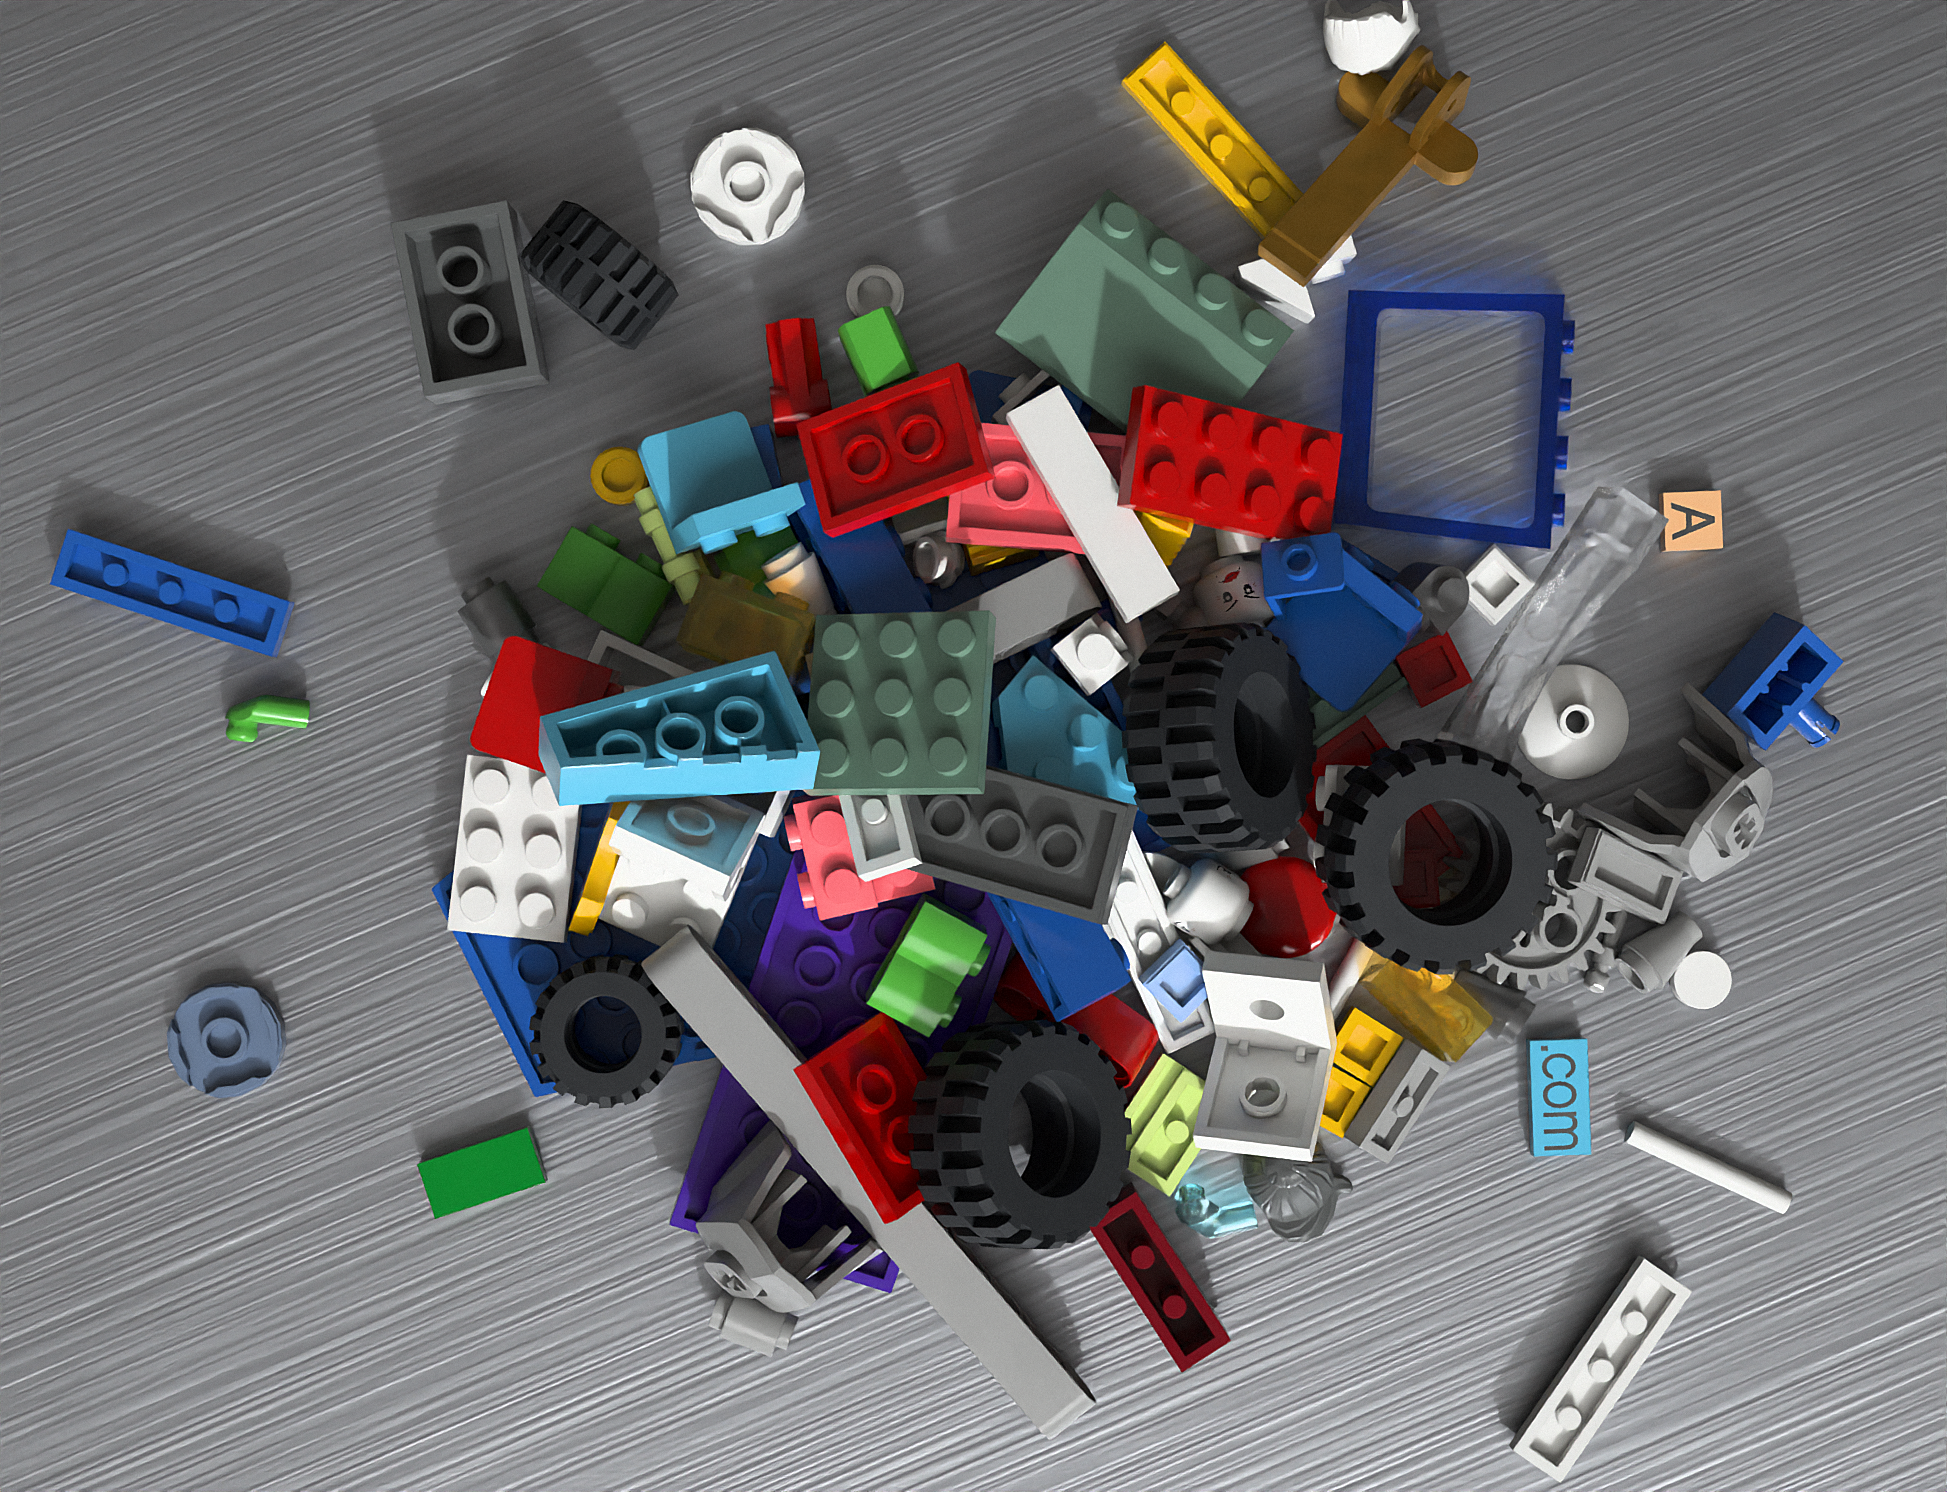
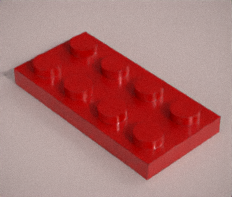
[1117,385,1343,541]

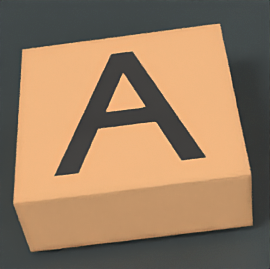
[1658,490,1723,552]

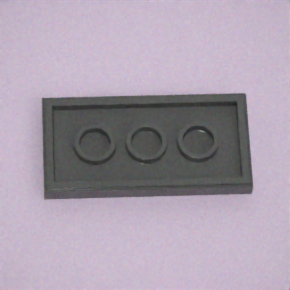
[905,765,1138,925]

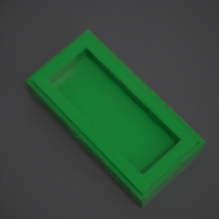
[417,1125,548,1219]

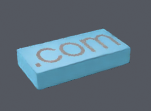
[1526,1037,1591,1157]

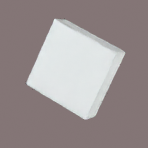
[1463,544,1535,626]

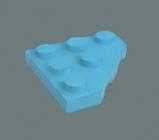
[992,656,1138,810]

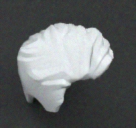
[1323,0,1421,75]

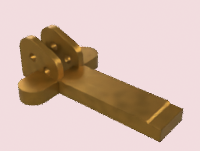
[1257,45,1478,288]

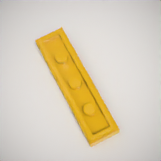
[1121,42,1303,240]

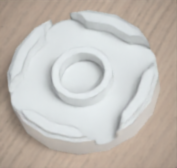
[690,128,806,245]

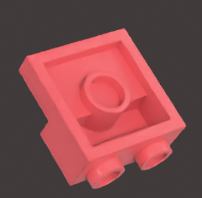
[783,795,935,920]

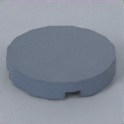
[167,981,287,1098]

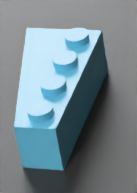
[538,651,820,806]

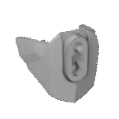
[1577,682,1773,882]
[695,1119,884,1313]

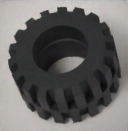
[519,200,679,350]
[529,954,685,1108]

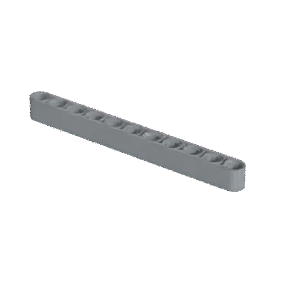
[641,924,1096,1440]

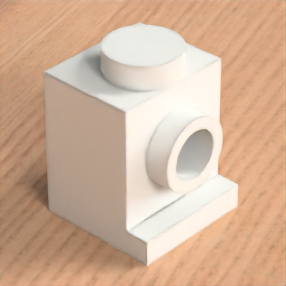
[1050,613,1134,696]

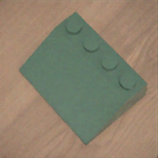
[995,189,1294,433]

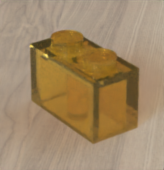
[676,571,816,691]

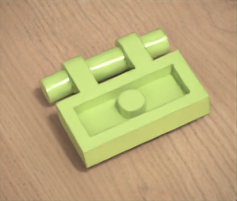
[634,486,715,606]

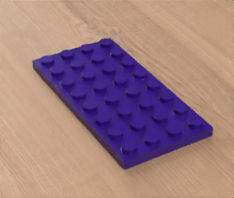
[669,849,1013,1293]

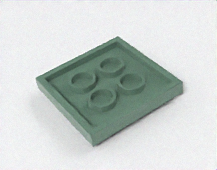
[802,610,996,796]

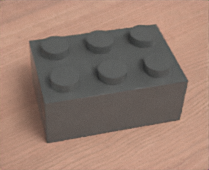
[391,200,550,405]

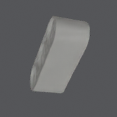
[946,553,1102,664]

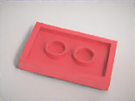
[945,423,1126,554]

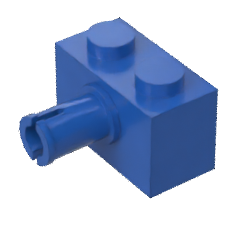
[1702,612,1844,751]

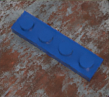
[50,529,295,658]

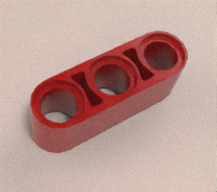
[993,950,1159,1088]

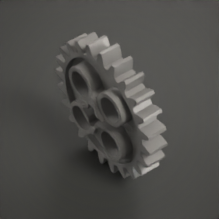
[1438,802,1622,990]

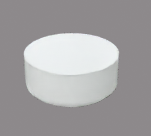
[846,265,904,318]
[1669,950,1732,1009]

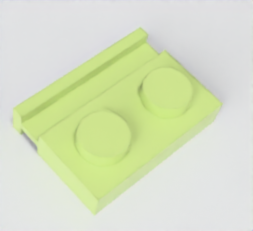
[1124,1051,1206,1197]

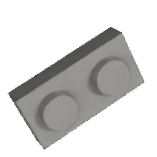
[1344,1038,1451,1164]

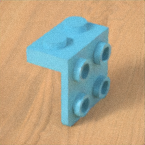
[638,411,806,554]

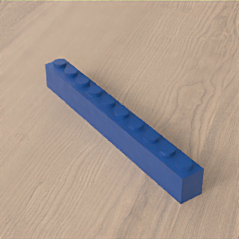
[787,479,1132,1022]

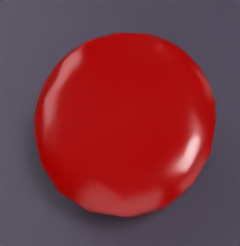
[1239,856,1337,958]

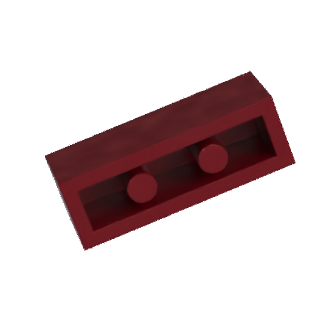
[1090,1182,1231,1372]

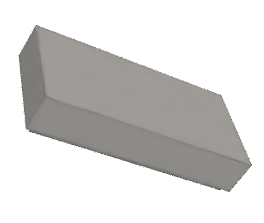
[1567,827,1683,925]

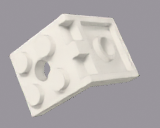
[1193,951,1337,1162]

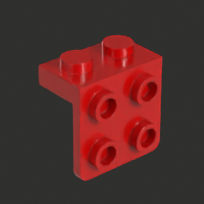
[470,636,625,774]

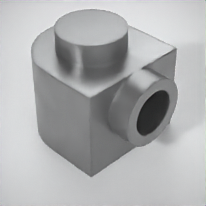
[1389,562,1470,636]

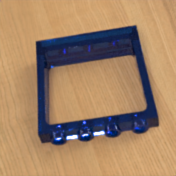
[1335,290,1575,552]

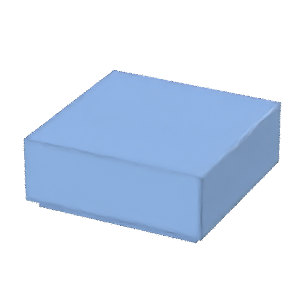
[1138,938,1208,1023]

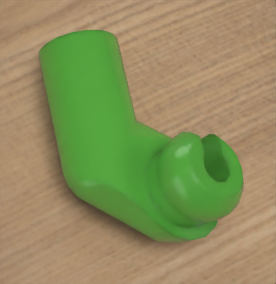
[225,694,310,742]

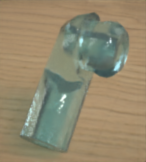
[1174,1184,1258,1238]

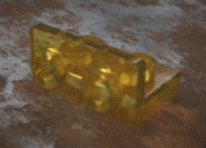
[1358,960,1493,1063]

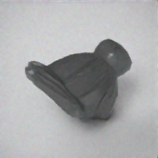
[1243,1141,1353,1243]

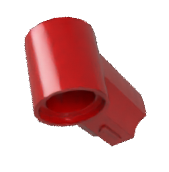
[765,317,832,438]

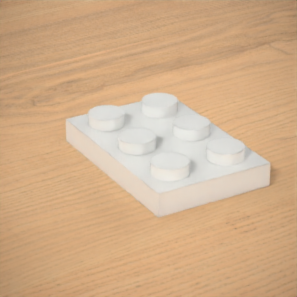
[447,755,583,943]

